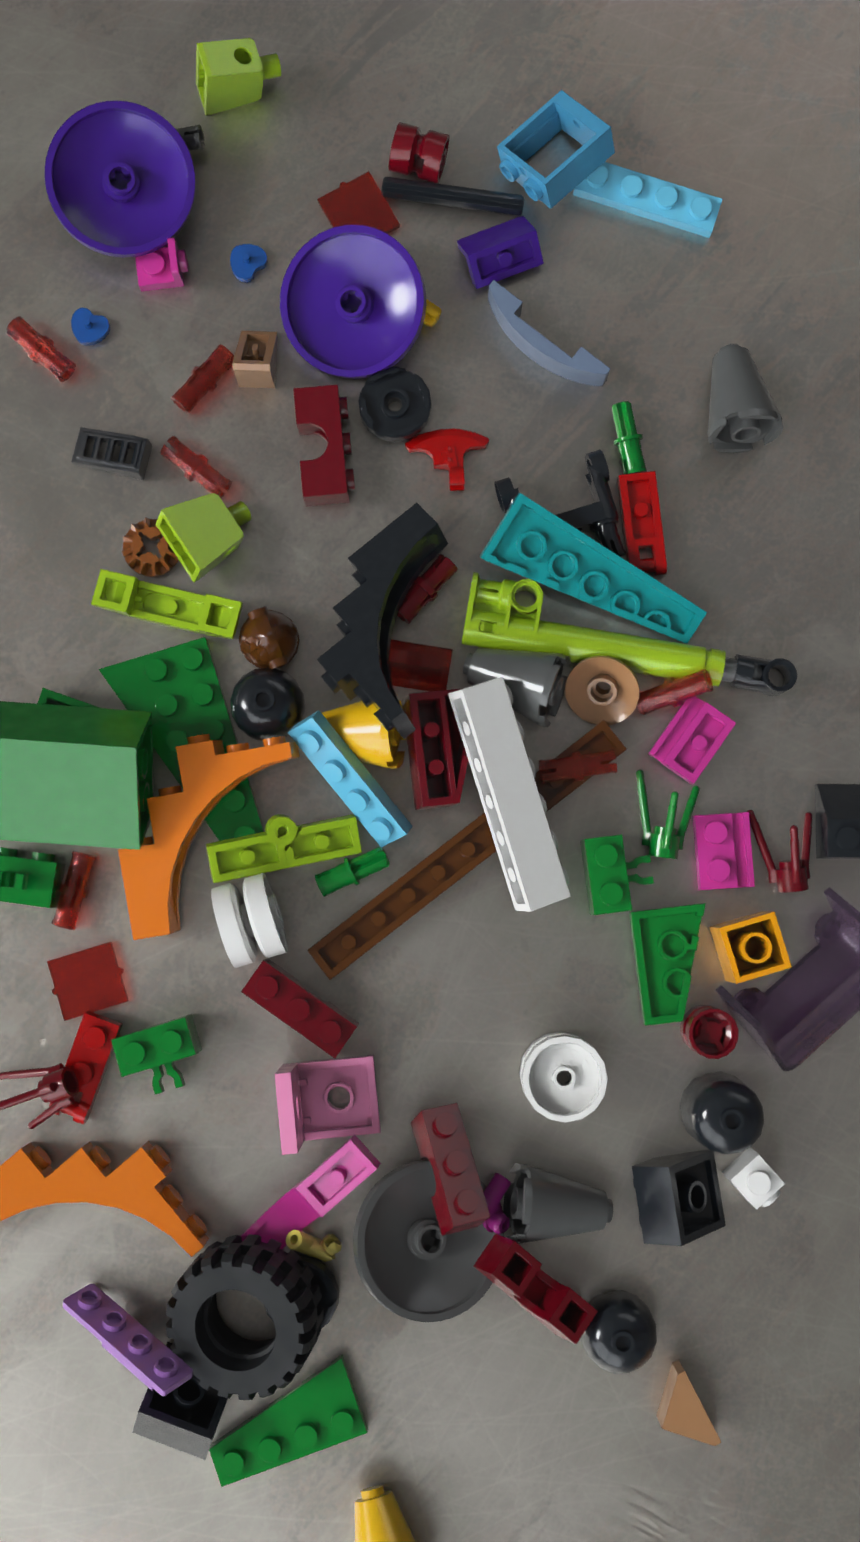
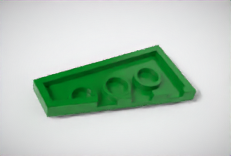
[209,1354,368,1487]

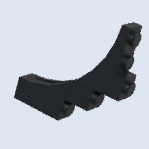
[317,502,448,739]

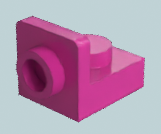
[135,238,189,292]

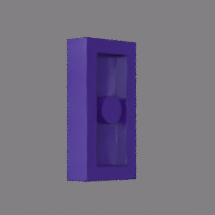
[457,216,544,289]

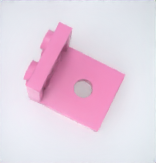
[275,1055,381,1155]

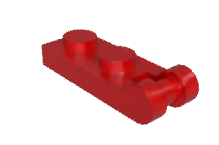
[617,471,667,576]
[49,1011,123,1125]

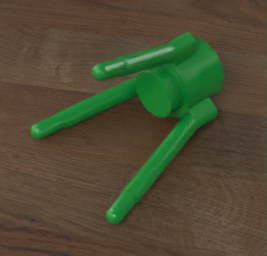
[636,770,700,859]

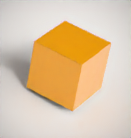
[709,911,792,984]

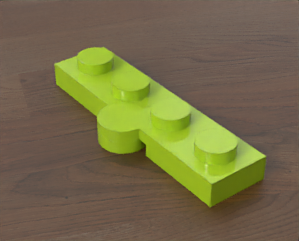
[206,814,362,883]

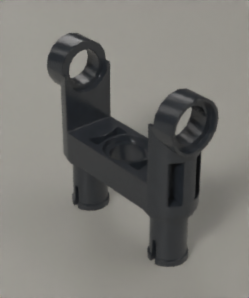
[494,449,626,583]

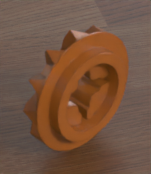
[122,517,178,577]

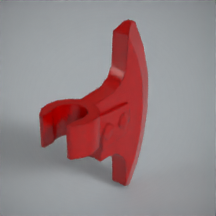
[405,428,489,491]

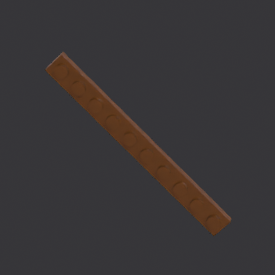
[307,720,627,980]

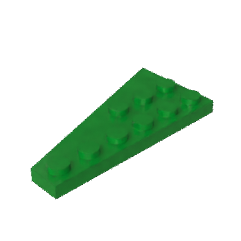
[99,637,265,841]

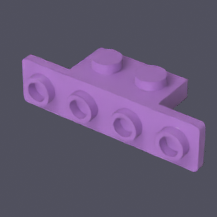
[63,1284,193,1396]

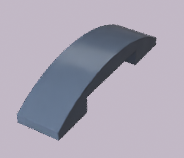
[488,280,610,386]

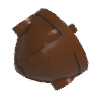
[239,606,300,670]

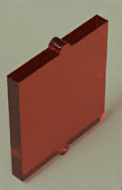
[317,171,400,234]
[47,942,129,1021]

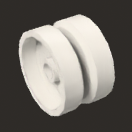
[211,873,288,968]
[519,1031,608,1123]

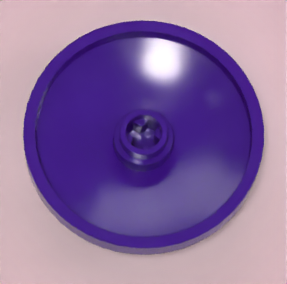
[45,101,195,258]
[280,225,426,379]

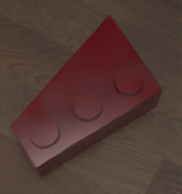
[402,688,468,810]

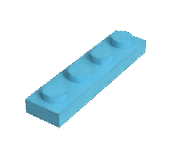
[573,162,723,238]
[288,710,413,847]

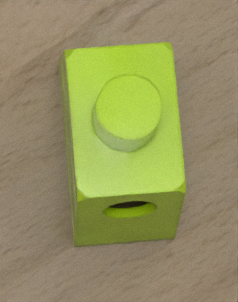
[196,38,281,116]
[155,493,252,583]

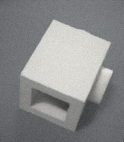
[722,1147,785,1210]

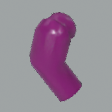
[482,1173,511,1235]

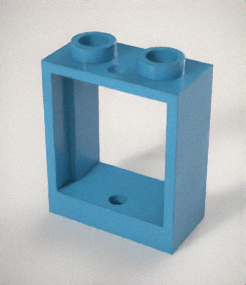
[497,90,615,209]

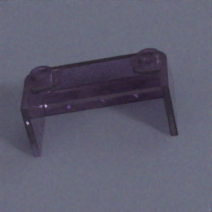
[716,887,860,1071]

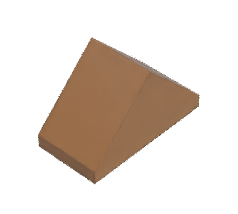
[232,331,278,389]
[656,1359,722,1446]

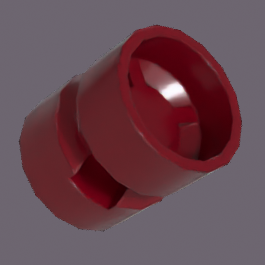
[388,122,450,184]
[680,1005,739,1059]

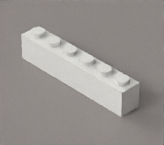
[448,677,571,912]

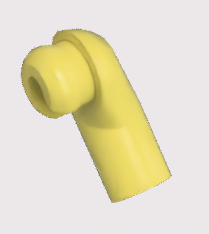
[286,1230,342,1262]

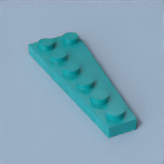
[479,493,707,644]

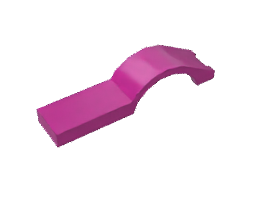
[241,1134,381,1249]

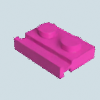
[648,692,736,785]
[692,812,755,890]

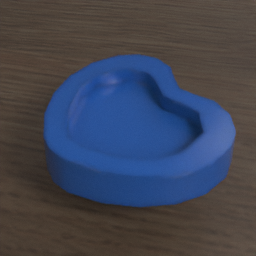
[230,244,268,283]
[71,308,111,346]

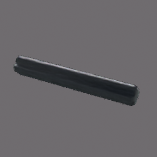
[381,177,524,216]

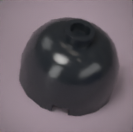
[230,667,305,742]
[581,1290,657,1374]

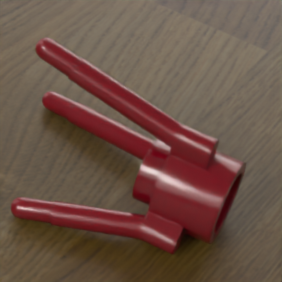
[747,810,812,893]
[0,1063,79,1129]

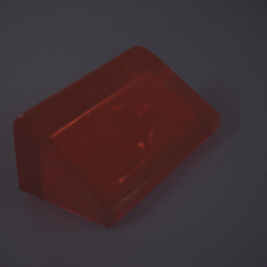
[389,639,453,692]

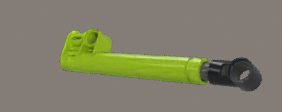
[461,572,797,696]

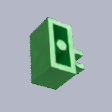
[580,834,654,915]
[0,847,66,908]
[111,1014,202,1095]

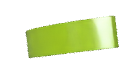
[91,569,243,639]

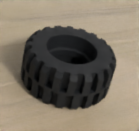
[165,1234,324,1400]

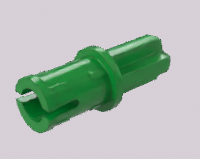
[612,401,647,474]
[315,847,390,897]

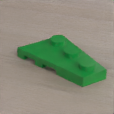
[629,903,706,1026]

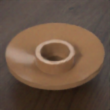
[565,656,640,725]

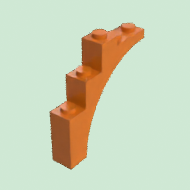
[118,734,300,940]
[0,1141,209,1257]

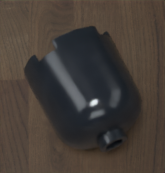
[680,1071,764,1154]

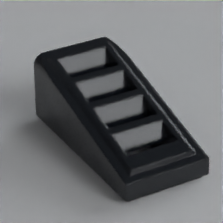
[71,427,152,481]

